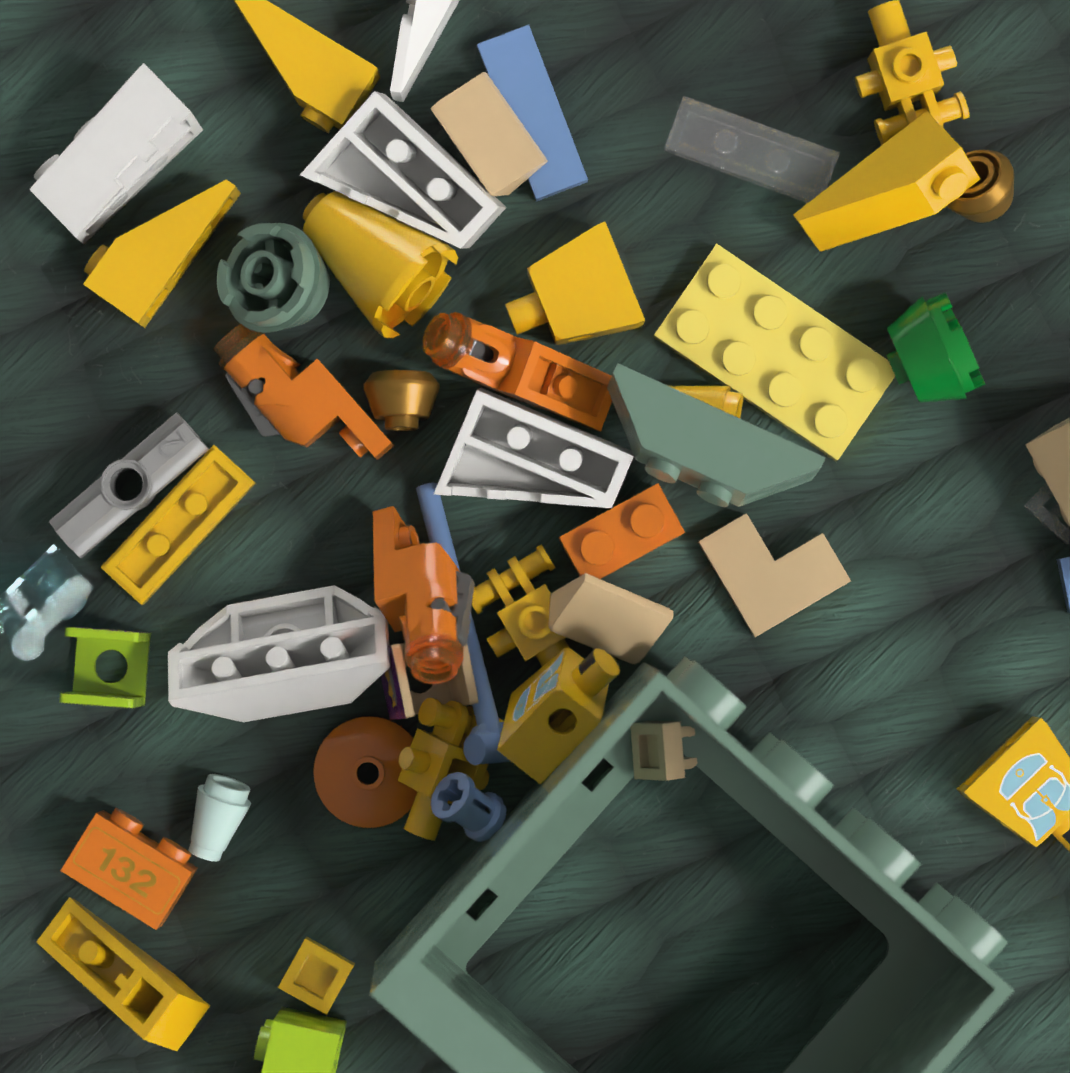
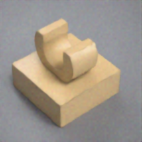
[630,721,697,781]

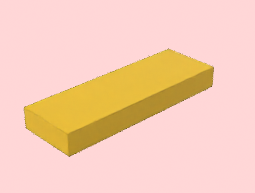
[101,445,256,605]

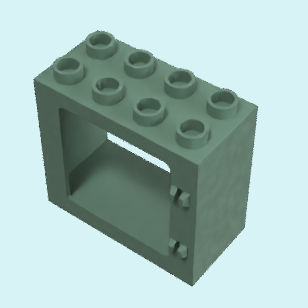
[370,656,1014,1073]

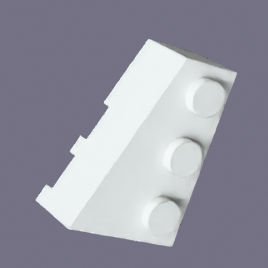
[29,63,203,244]
[300,91,507,249]
[434,388,634,508]

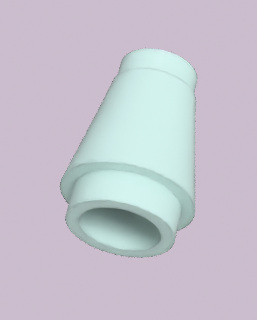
[188,774,251,862]

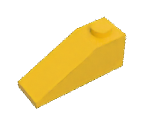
[233,0,380,133]
[793,110,980,252]
[83,179,241,328]
[36,897,210,1051]

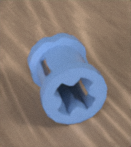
[431,772,506,842]

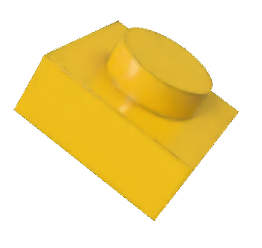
[278,936,355,1015]

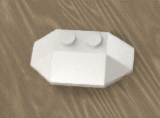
[168,585,390,722]

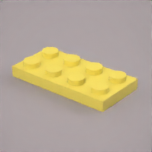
[653,244,895,461]

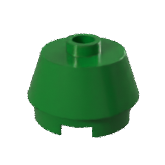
[886,292,986,403]

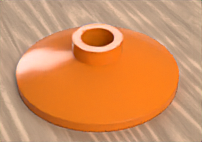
[314,716,417,828]

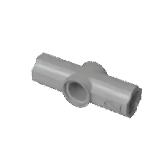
[49,412,209,558]

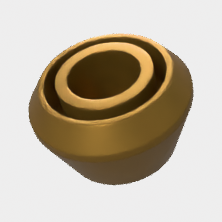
[947,150,1014,223]
[364,370,440,431]

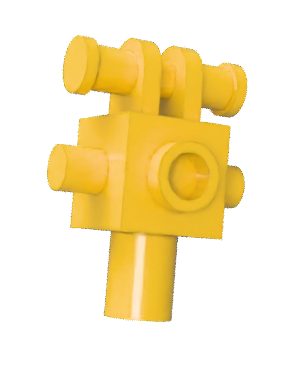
[855,0,969,145]
[472,544,570,667]
[398,698,504,841]

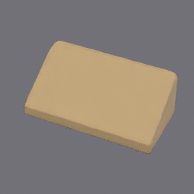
[431,72,548,196]
[549,573,674,664]

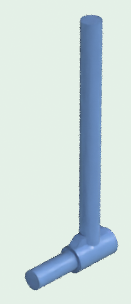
[416,483,511,765]

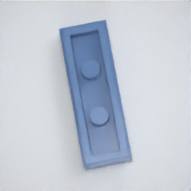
[477,25,588,202]

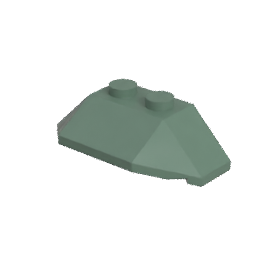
[607,363,826,507]

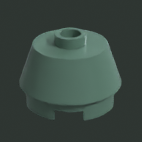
[217,223,330,333]

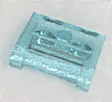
[0,544,93,661]

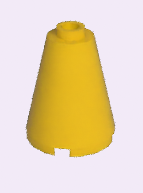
[303,191,458,338]

